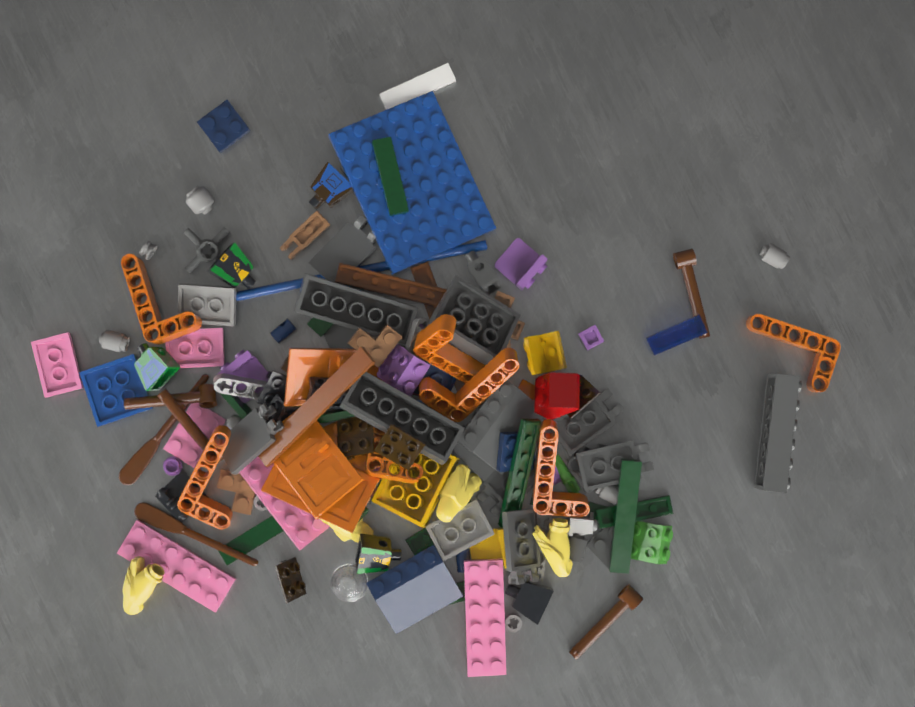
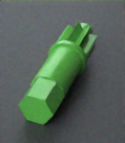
[555,454,581,493]

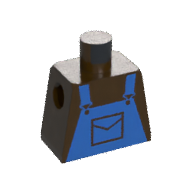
[309,162,354,210]

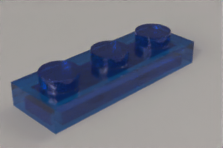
[646,314,708,356]

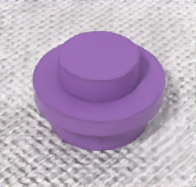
[163,456,183,476]

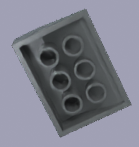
[426,275,521,365]
[457,380,544,475]

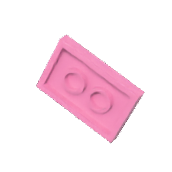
[165,328,225,368]
[31,332,84,398]
[163,403,227,468]

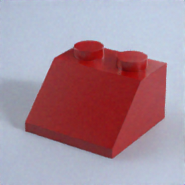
[534,372,580,420]

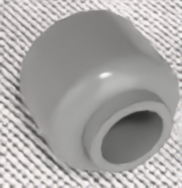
[185,186,214,215]

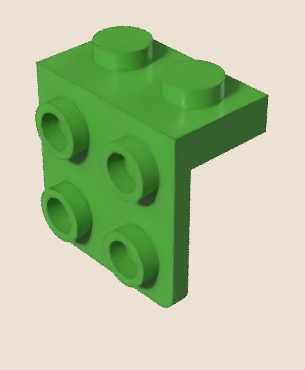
[631,521,673,564]

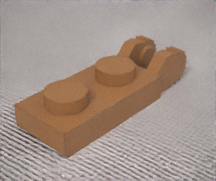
[280,211,331,260]

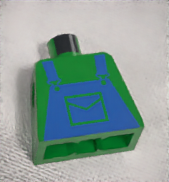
[134,343,181,391]

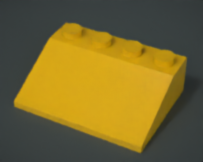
[371,453,460,528]

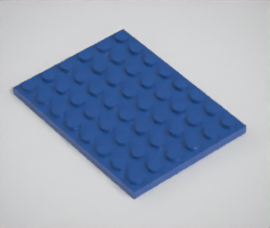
[328,91,496,275]

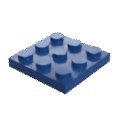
[79,354,153,427]

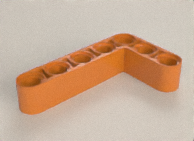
[121,254,202,345]
[413,314,486,384]
[746,314,841,393]
[418,348,519,422]
[532,419,590,518]
[177,425,233,530]
[365,427,423,483]

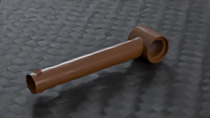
[673,249,710,339]
[124,384,217,410]
[157,388,224,463]
[569,584,643,660]

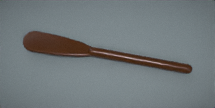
[118,374,209,485]
[134,502,259,566]

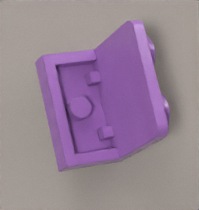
[494,238,548,290]
[377,344,431,397]
[218,350,268,403]

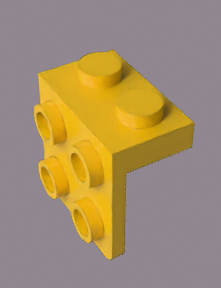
[523,331,567,375]
[470,527,506,569]

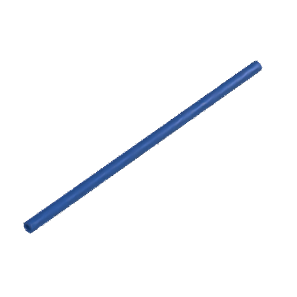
[236,240,487,301]

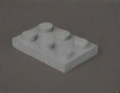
[178,284,236,327]
[425,499,495,561]

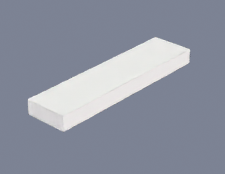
[379,63,456,110]

